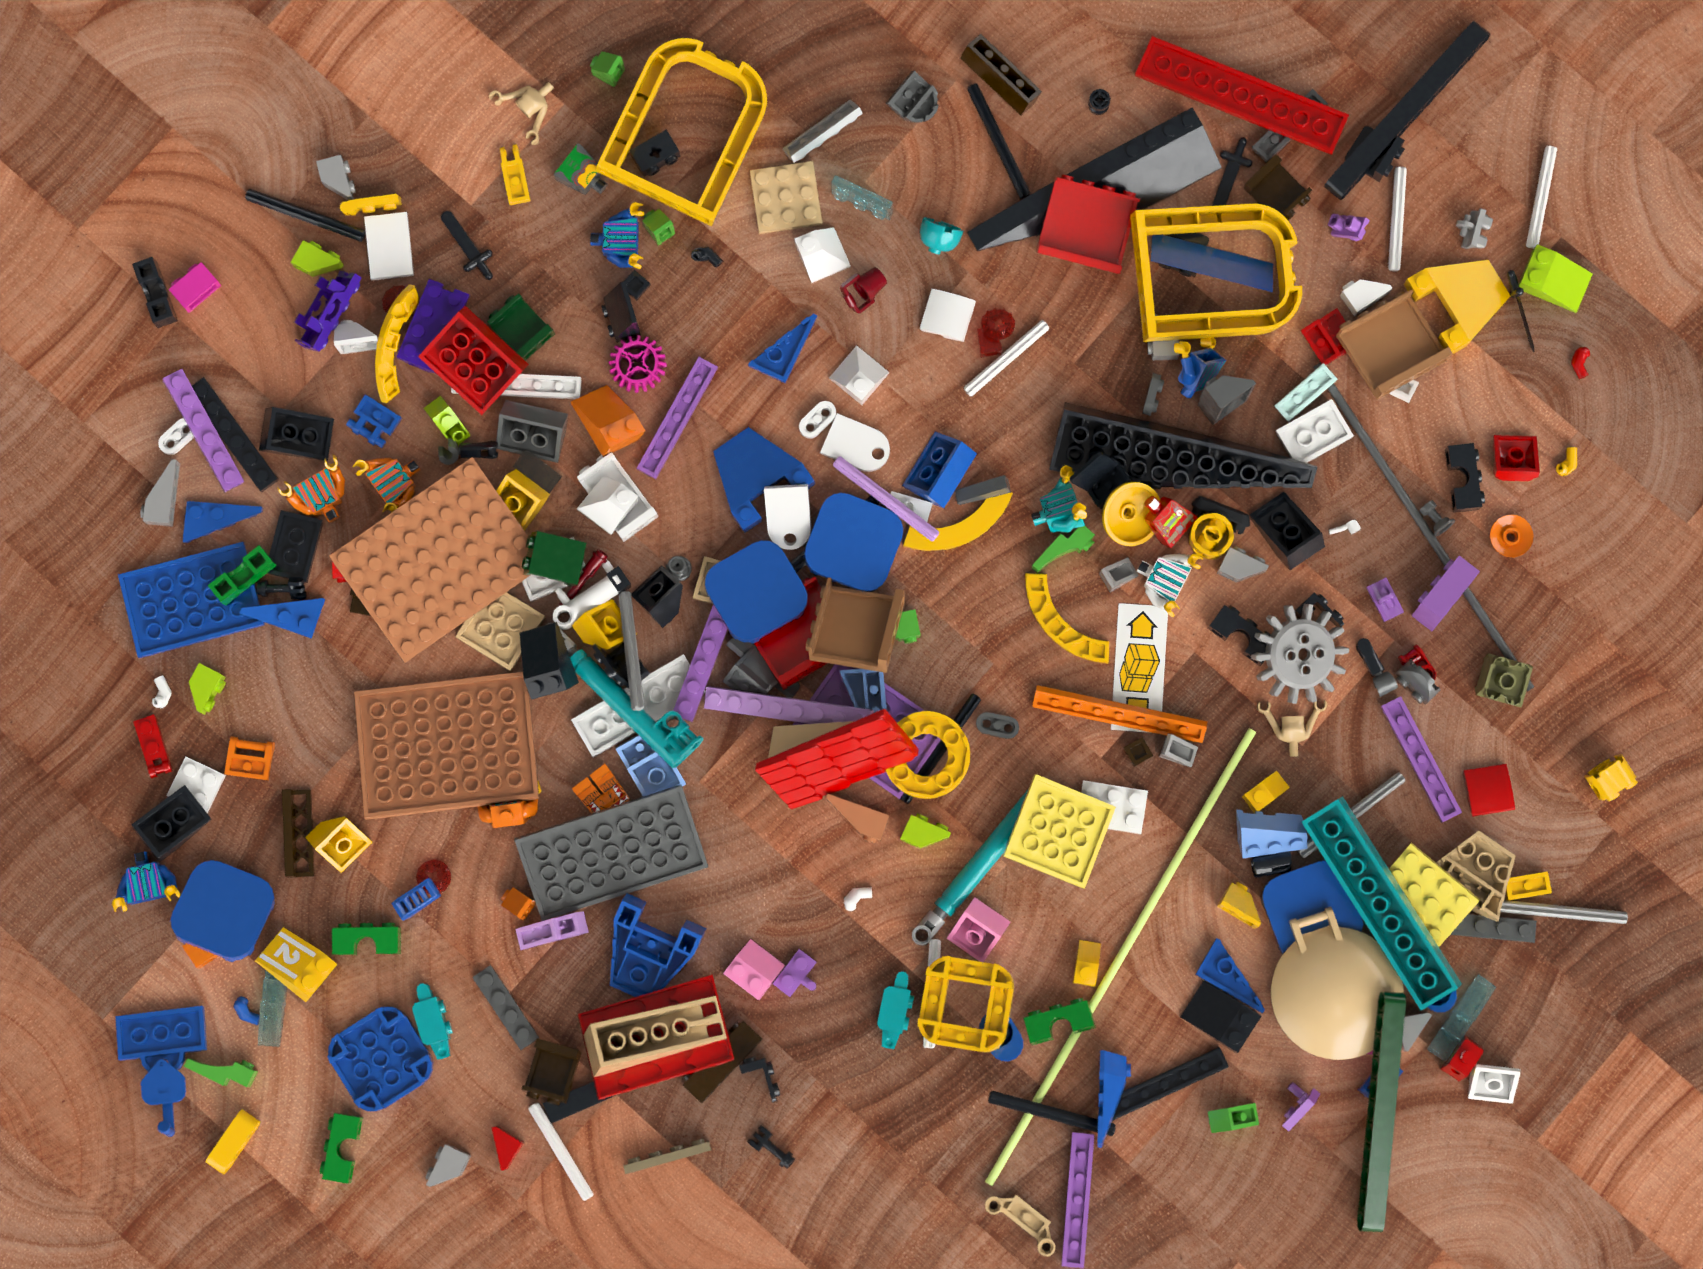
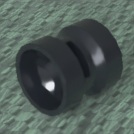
[1088,89,1111,115]

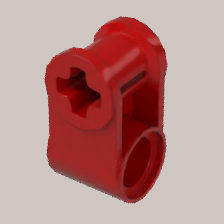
[1398,644,1436,680]

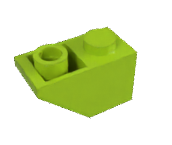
[291,240,343,277]
[423,396,471,445]
[189,663,226,715]
[900,813,951,849]

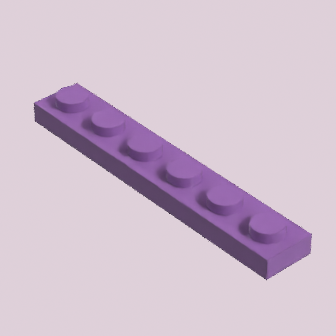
[637,357,718,479]
[162,369,244,493]
[673,605,728,723]
[1381,696,1462,823]
[1061,1132,1094,1268]

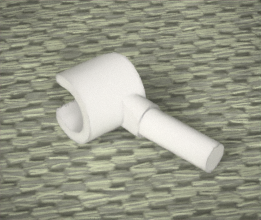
[1329,520,1361,535]

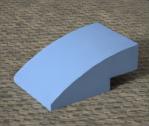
[615,735,686,796]

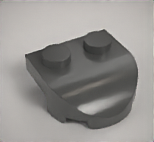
[886,71,939,123]
[1395,659,1441,705]

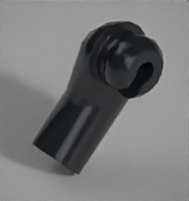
[691,247,723,268]

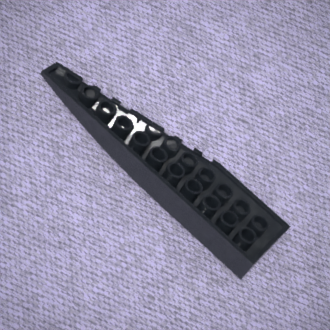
[967,107,1222,251]
[1049,402,1317,489]

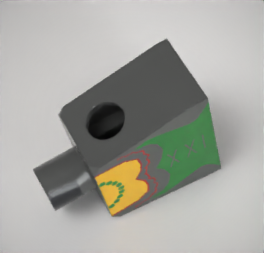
[553,143,607,195]

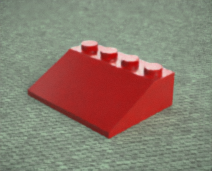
[418,306,529,415]

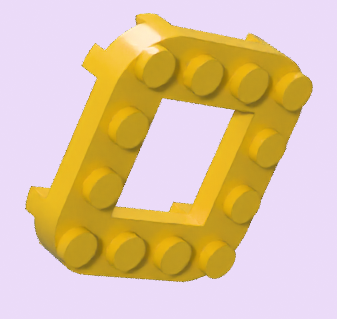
[917,956,1014,1052]

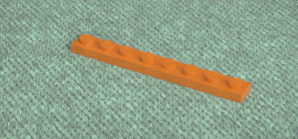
[1032,685,1208,743]

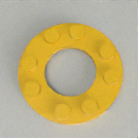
[886,711,970,799]

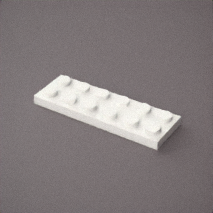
[571,654,706,758]

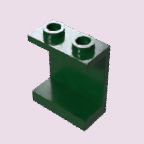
[487,293,555,361]
[522,531,586,586]

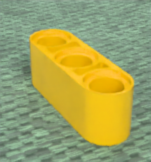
[206,1109,261,1175]

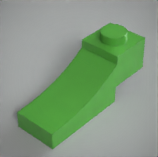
[1032,526,1095,574]
[184,1058,258,1087]

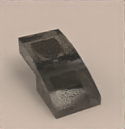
[513,449,562,493]

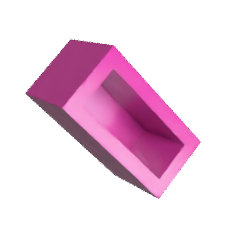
[168,262,222,313]

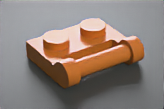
[224,736,275,781]

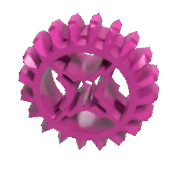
[608,335,667,393]

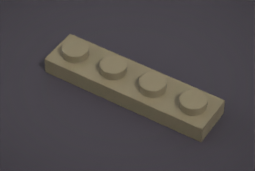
[623,1139,712,1174]

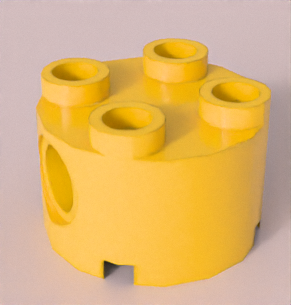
[1189,513,1234,560]
[1584,754,1638,801]

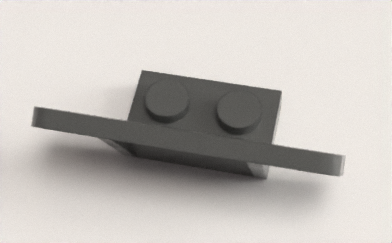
[723,638,800,698]

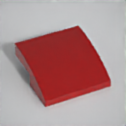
[1300,308,1347,365]
[1463,764,1515,817]

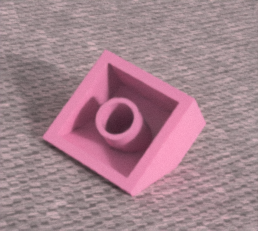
[947,897,1011,962]
[723,939,785,1000]

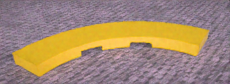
[375,284,420,403]
[903,492,1013,551]
[1025,573,1109,664]

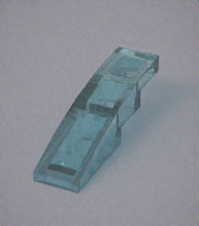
[258,970,287,1047]
[1427,974,1496,1062]

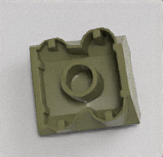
[1475,653,1533,707]

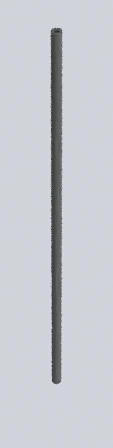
[1313,363,1535,692]

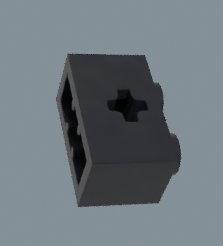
[630,129,680,177]

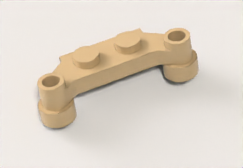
[985,1195,1055,1256]

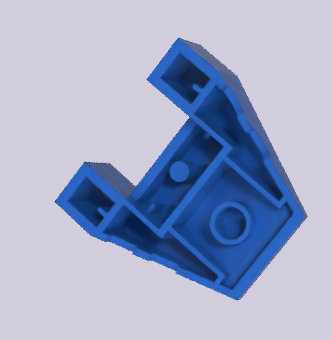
[713,427,815,534]
[610,893,707,997]

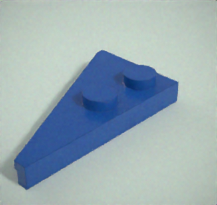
[748,314,817,384]
[183,501,263,543]
[239,598,325,639]
[1195,938,1265,1014]

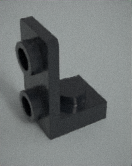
[1295,592,1344,627]

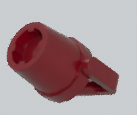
[840,267,887,313]

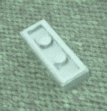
[1274,363,1338,422]

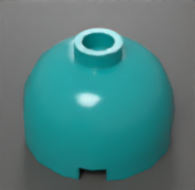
[919,217,963,255]

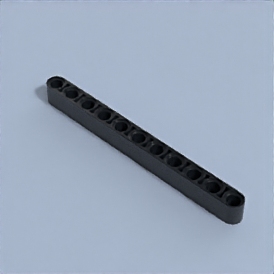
[1324,21,1491,201]

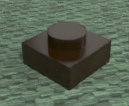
[1123,737,1153,767]

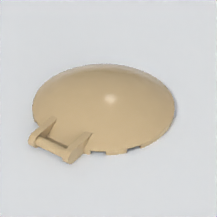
[1271,907,1404,1060]

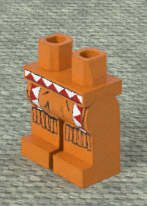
[572,764,631,813]

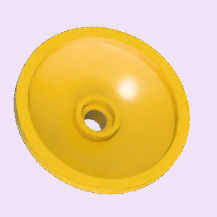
[1102,482,1160,546]

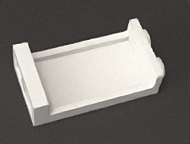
[577,452,658,542]

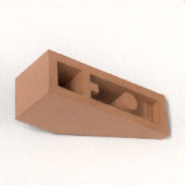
[826,794,889,844]

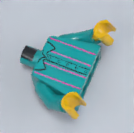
[1031,465,1087,533]

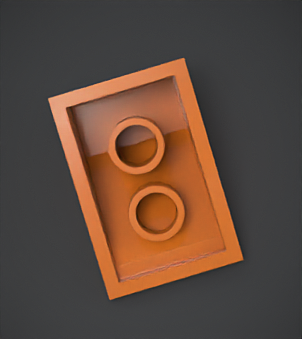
[571,385,645,457]

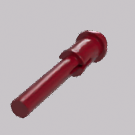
[558,549,608,606]

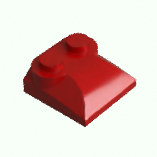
[1493,435,1540,481]

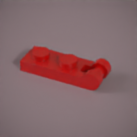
[133,714,173,779]

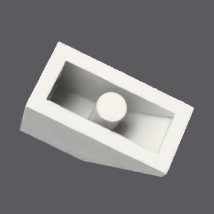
[1340,279,1393,317]

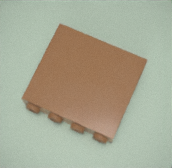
[1336,290,1453,400]
[806,578,905,673]

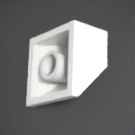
[794,228,851,283]
[334,320,378,354]
[829,345,889,405]
[577,476,638,535]

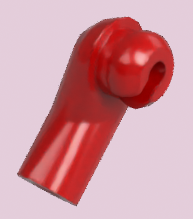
[1571,347,1590,380]

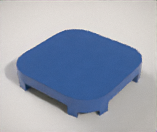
[803,493,903,592]
[705,540,808,644]
[171,860,275,962]
[1261,860,1363,954]
[327,1007,433,1111]

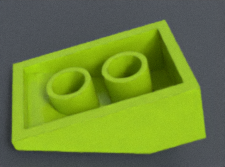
[1519,244,1592,313]

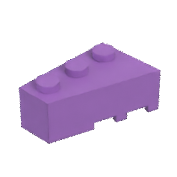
[1412,556,1480,631]

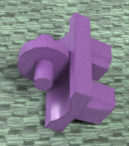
[1328,214,1370,241]
[1366,578,1404,622]

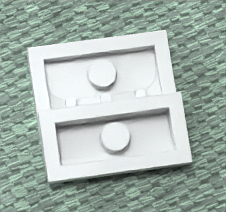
[920,289,976,342]

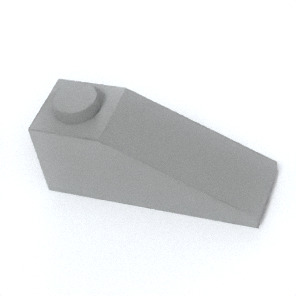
[140,459,180,527]

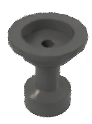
[1419,500,1455,537]
[666,556,692,582]

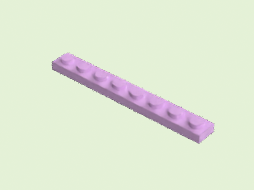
[704,686,874,724]

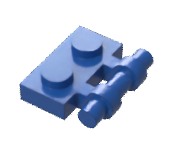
[346,394,402,448]

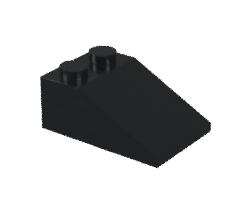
[601,281,641,343]
[259,407,334,461]
[1249,492,1325,570]
[519,622,579,700]
[131,785,212,863]
[1180,980,1262,1054]

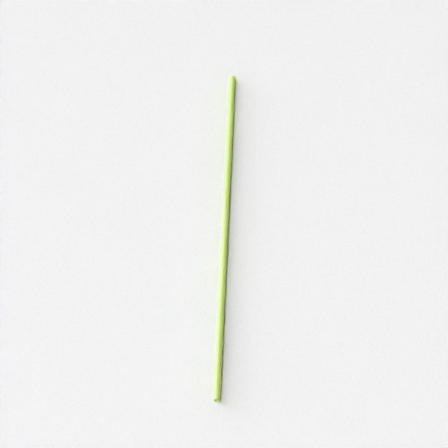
[985,728,1256,1186]

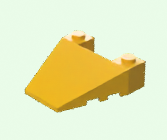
[1404,260,1511,354]

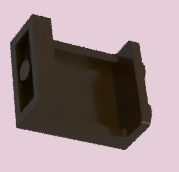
[522,1038,582,1106]

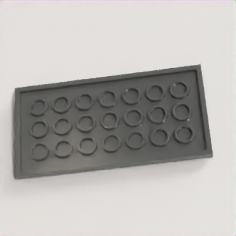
[514,784,708,921]

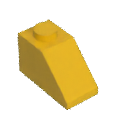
[1242,770,1290,814]
[1072,940,1101,987]

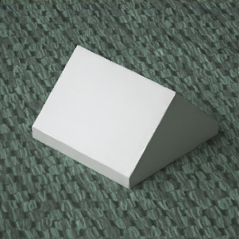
[1468,1064,1520,1103]

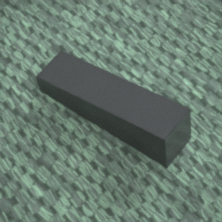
[955,475,1011,505]

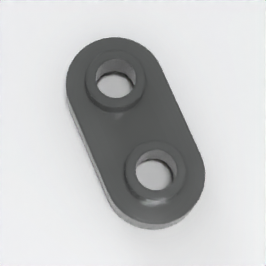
[1142,373,1164,416]
[976,712,1019,739]

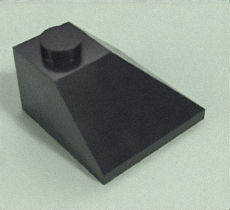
[631,565,683,628]

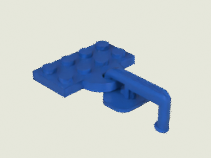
[115,1006,207,1137]

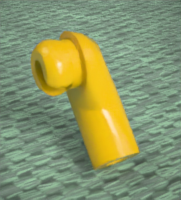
[1555,447,1577,476]

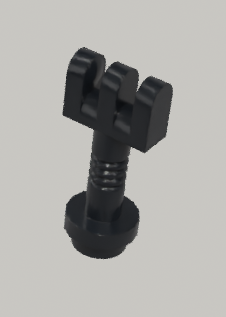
[257,577,307,599]
[747,1125,795,1169]

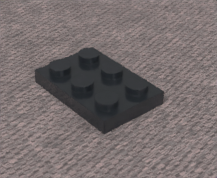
[267,510,324,583]

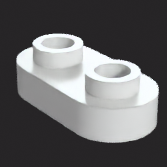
[799,401,836,439]
[158,418,194,455]

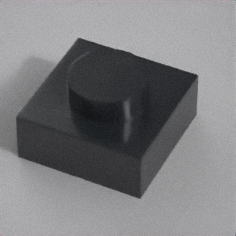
[625,270,651,301]

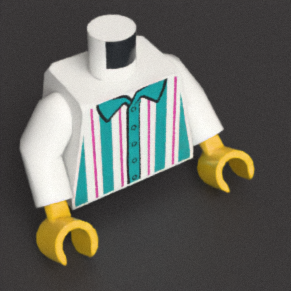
[1137,554,1203,617]

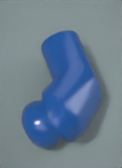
[234,996,261,1025]

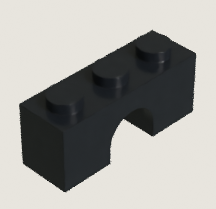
[132,257,178,328]
[1445,443,1485,513]
[1207,605,1271,666]

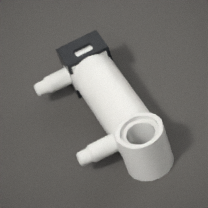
[553,559,631,630]

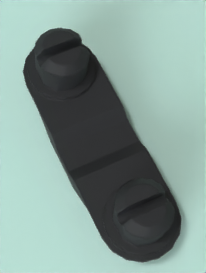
[1191,496,1250,534]

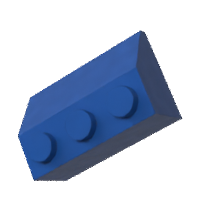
[902,432,977,508]

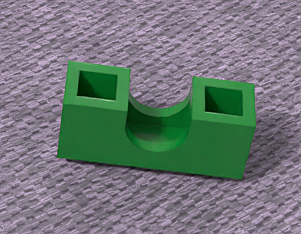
[208,545,277,606]
[332,923,401,955]
[1024,998,1096,1045]
[320,1113,363,1184]

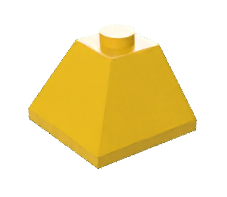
[572,599,637,650]
[305,816,372,873]
[1217,882,1261,929]

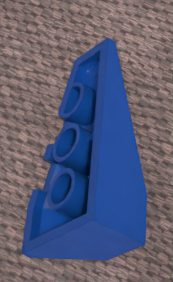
[1097,1050,1131,1148]

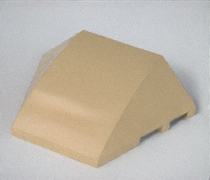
[1436,831,1516,922]

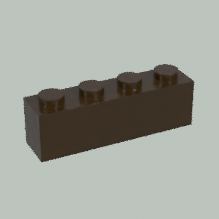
[960,34,1042,116]
[683,1021,763,1104]

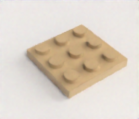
[750,161,822,234]
[455,592,545,671]

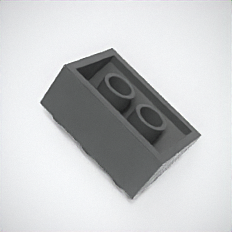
[496,400,568,463]

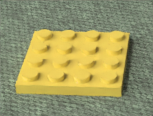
[1003,774,1116,889]
[1389,842,1480,947]

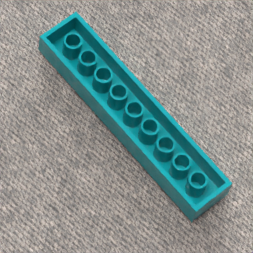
[1302,796,1462,1010]

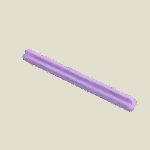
[833,456,939,541]

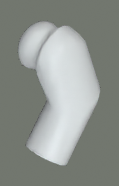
[152,676,171,708]
[843,887,872,911]

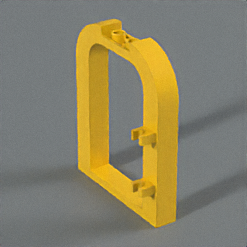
[596,38,767,227]
[1130,204,1302,342]

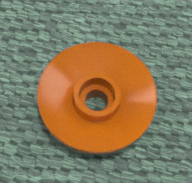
[1490,515,1534,558]

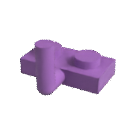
[773,949,817,997]
[1282,1082,1320,1131]

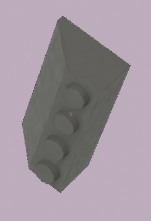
[1198,375,1256,425]

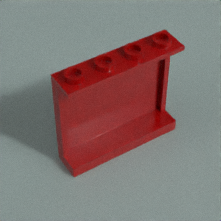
[1036,174,1140,274]
[754,576,827,690]

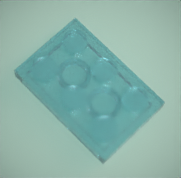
[831,175,893,220]

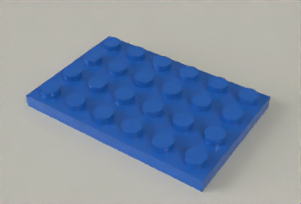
[118,542,265,658]

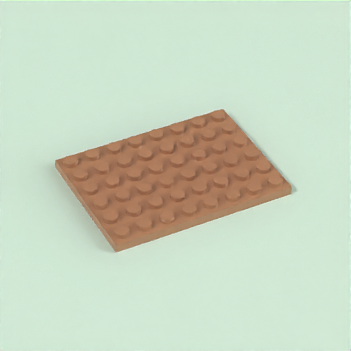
[329,457,532,663]
[354,672,539,820]

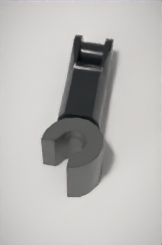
[438,439,498,465]
[1356,638,1398,697]

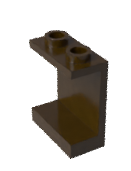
[1244,154,1312,221]

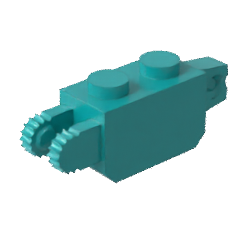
[877,971,914,1049]
[412,983,453,1060]

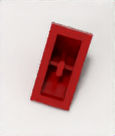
[491,1126,524,1171]

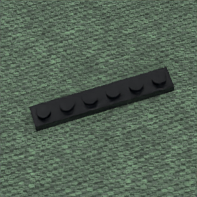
[192,377,279,493]

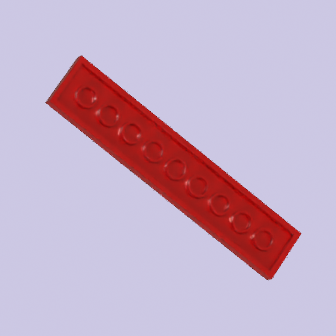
[1135,36,1349,155]

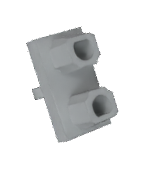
[1456,208,1493,249]

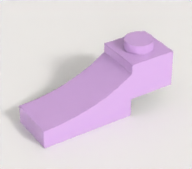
[516,911,589,950]

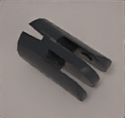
[1251,852,1291,878]

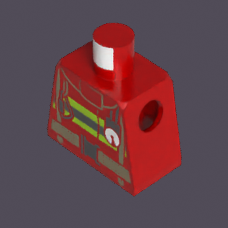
[1144,496,1198,548]
[1440,1034,1484,1081]

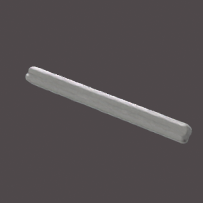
[618,591,644,711]
[1297,772,1405,858]
[1500,900,1628,924]

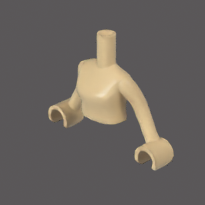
[489,82,554,145]
[1257,700,1327,757]

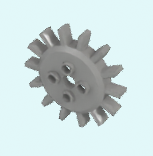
[1251,604,1349,704]

